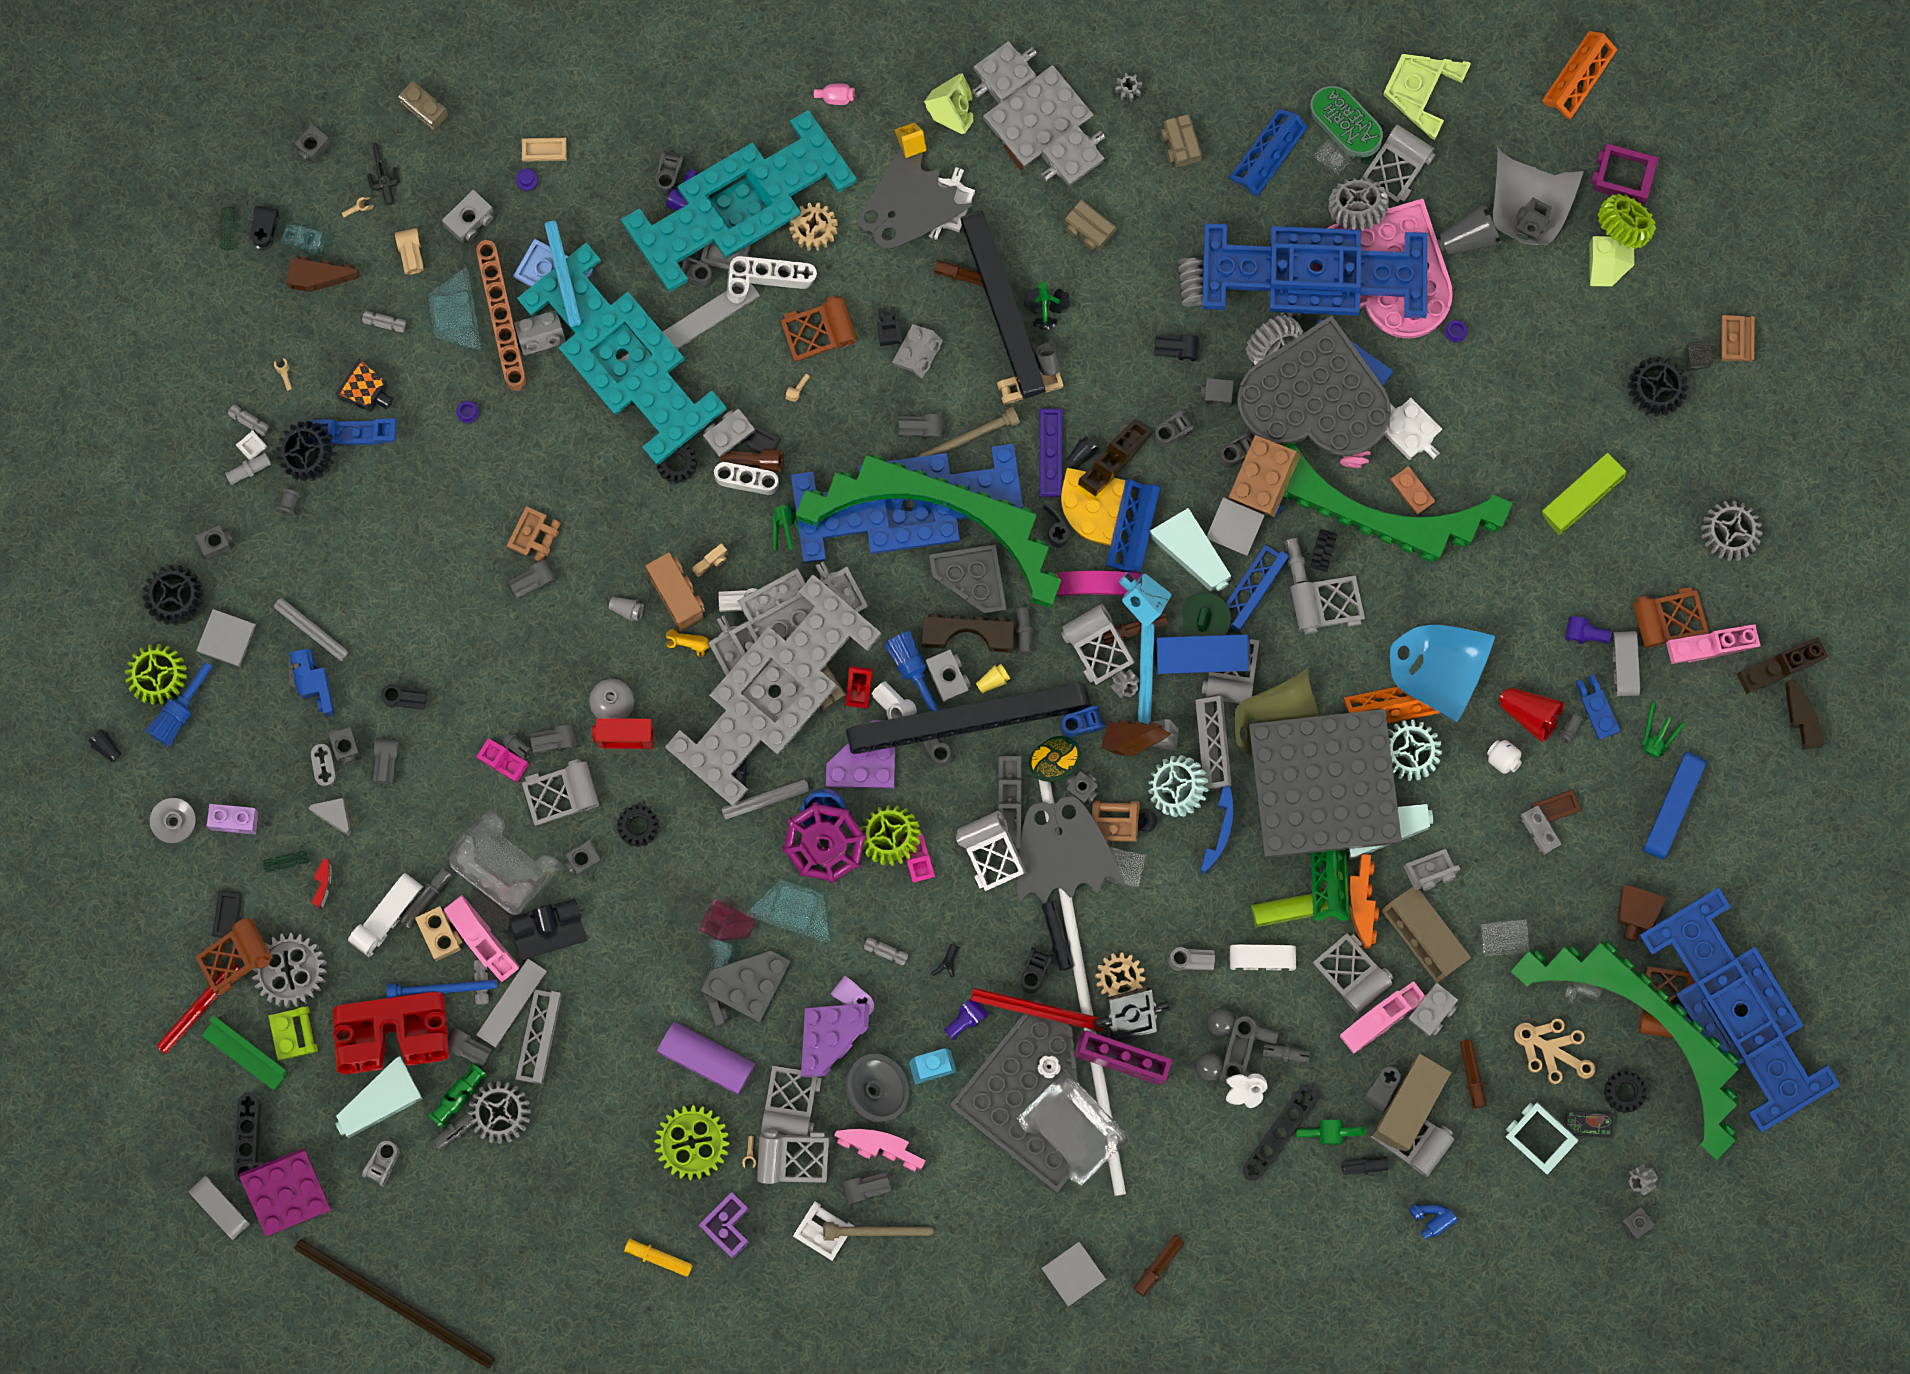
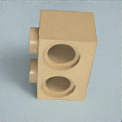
[415,906,463,962]

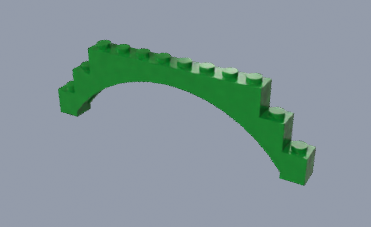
[1282,443,1513,563]
[796,455,1061,609]
[1510,940,1740,1160]

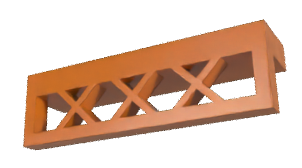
[1542,31,1618,120]
[1344,686,1440,724]

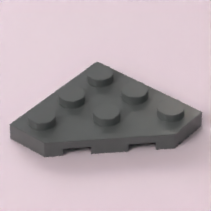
[929,544,1007,615]
[699,950,790,1022]

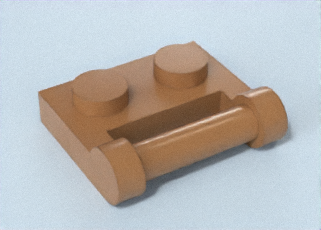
[1092,800,1140,842]

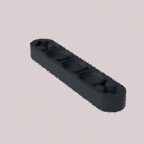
[1243,1085,1317,1181]

